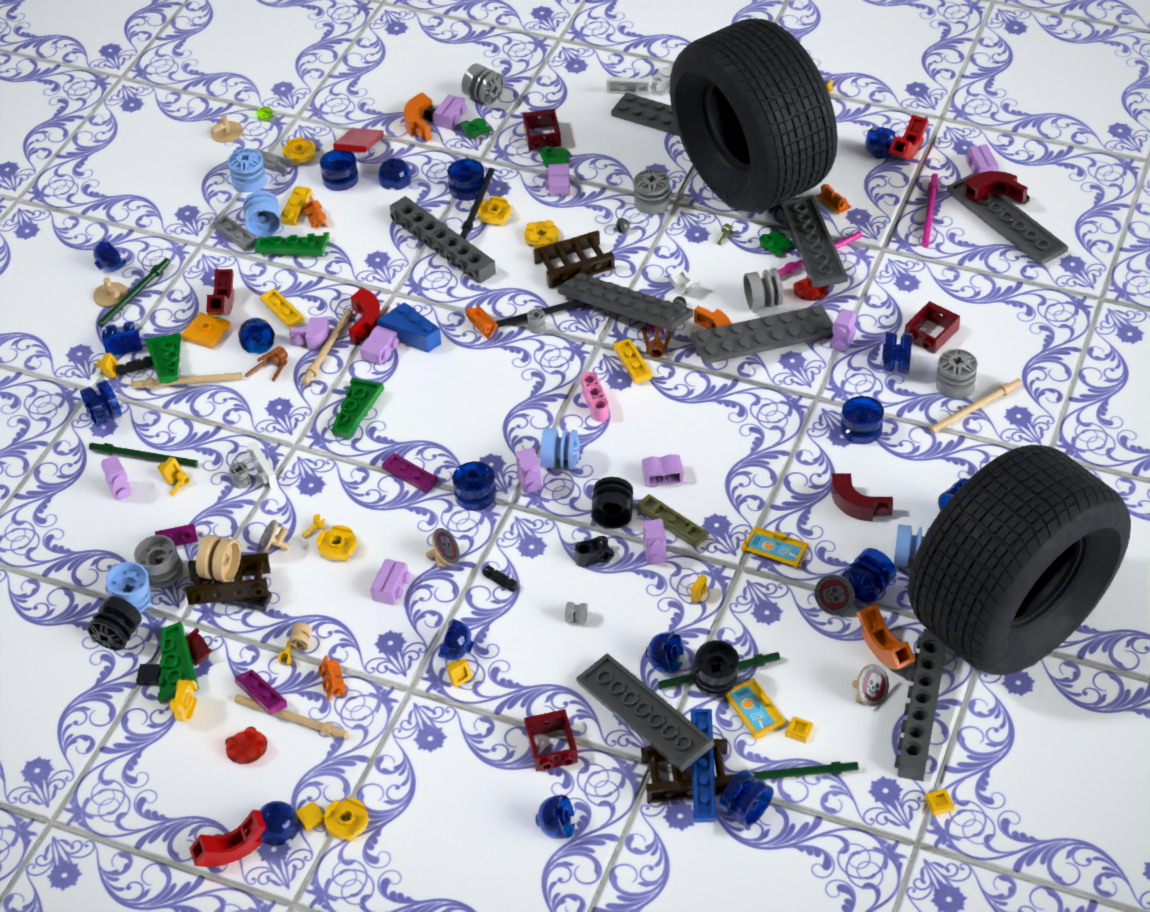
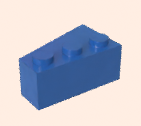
[377,302,442,353]

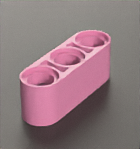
[581,372,609,422]

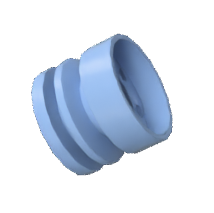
[228,148,267,193]
[243,191,281,237]
[540,428,580,470]
[894,524,929,568]
[105,562,152,613]

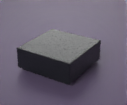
[136,664,161,685]

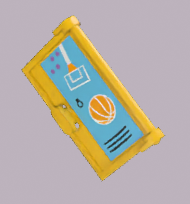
[741,526,809,569]
[723,678,787,740]

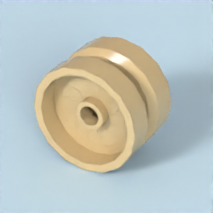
[196,534,241,582]

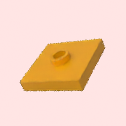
[181,312,231,349]

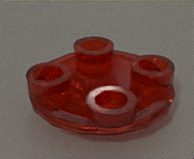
[793,275,829,301]
[225,727,268,764]

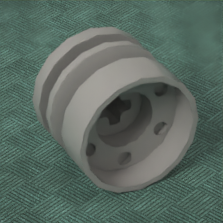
[461,63,504,105]
[634,169,670,215]
[743,268,783,310]
[935,349,978,399]
[134,535,184,588]

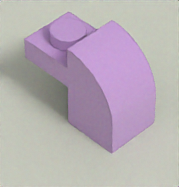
[289,317,330,350]

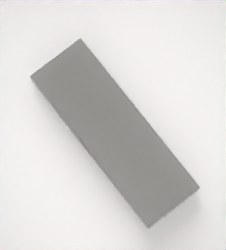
[212,215,257,251]

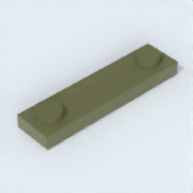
[636,494,709,548]

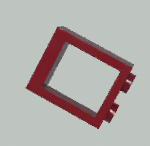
[522,109,561,150]
[904,301,960,354]
[524,709,578,772]

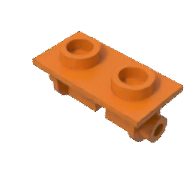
[816,184,852,215]
[304,196,328,229]
[465,305,498,339]
[318,655,346,700]

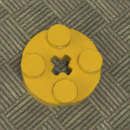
[282,137,316,166]
[477,196,512,226]
[524,220,559,249]
[317,525,357,561]
[170,679,198,722]
[324,798,369,842]

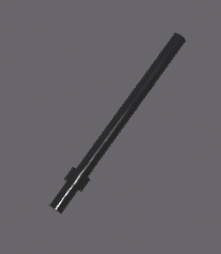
[460,167,495,239]
[495,299,588,328]

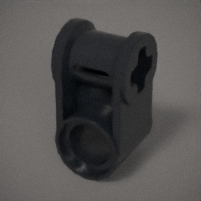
[575,536,614,568]

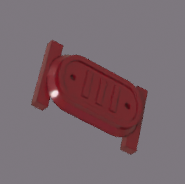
[186,628,213,666]

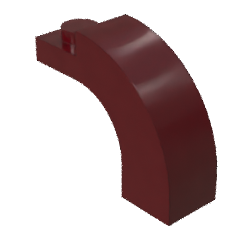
[963,171,1028,204]
[206,269,235,316]
[831,473,893,522]

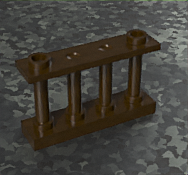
[533,230,615,289]
[185,553,271,605]
[641,739,734,803]

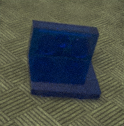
[102,321,143,356]

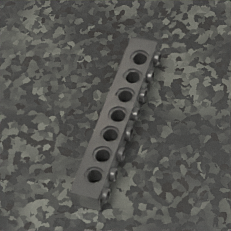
[389,196,496,284]
[894,629,947,782]

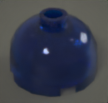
[865,127,900,159]
[378,158,412,190]
[93,238,127,272]
[238,317,275,354]
[438,618,474,660]
[646,631,684,673]
[535,794,575,839]
[260,800,300,846]

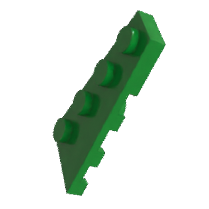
[145,333,181,384]
[158,621,200,704]

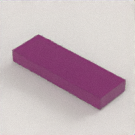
[382,453,438,493]
[235,669,287,715]

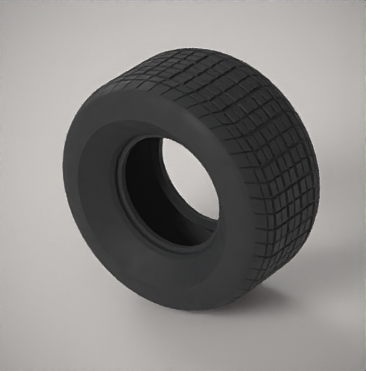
[670,18,838,212]
[908,445,1131,675]

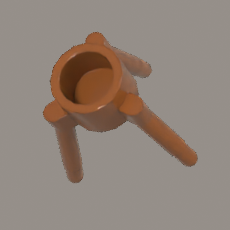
[641,326,673,358]
[245,346,288,381]

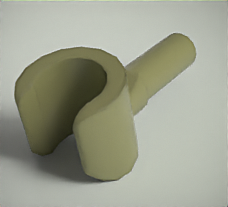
[717,223,733,245]

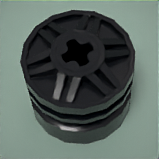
[591,477,634,529]
[87,596,142,651]
[693,640,739,697]

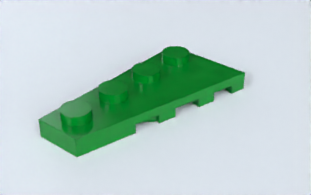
[254,232,330,257]
[331,378,385,438]

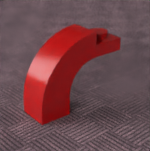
[888,114,929,161]
[348,287,381,345]
[189,810,266,867]

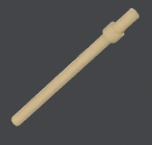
[302,309,353,386]
[131,372,242,389]
[929,378,1022,434]
[234,694,349,739]

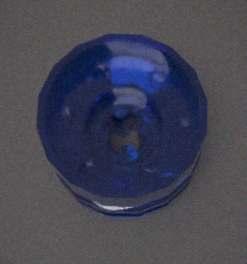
[842,548,897,603]

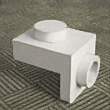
[668,268,699,295]

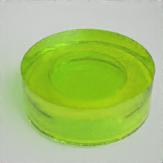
[256,107,273,122]

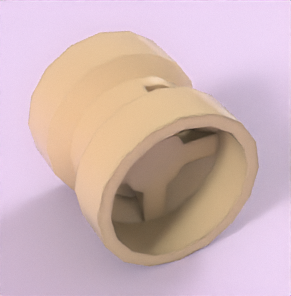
[288,623,312,651]

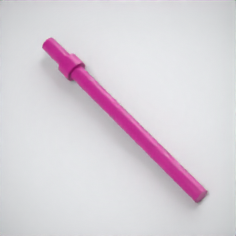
[922,173,939,248]
[777,231,862,277]

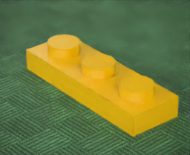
[280,186,312,226]
[260,288,304,329]
[613,338,652,384]

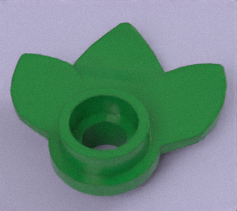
[461,118,492,137]
[540,146,571,168]
[759,231,794,256]

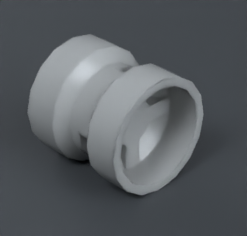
[527,308,546,334]
[229,462,251,489]
[565,602,588,624]

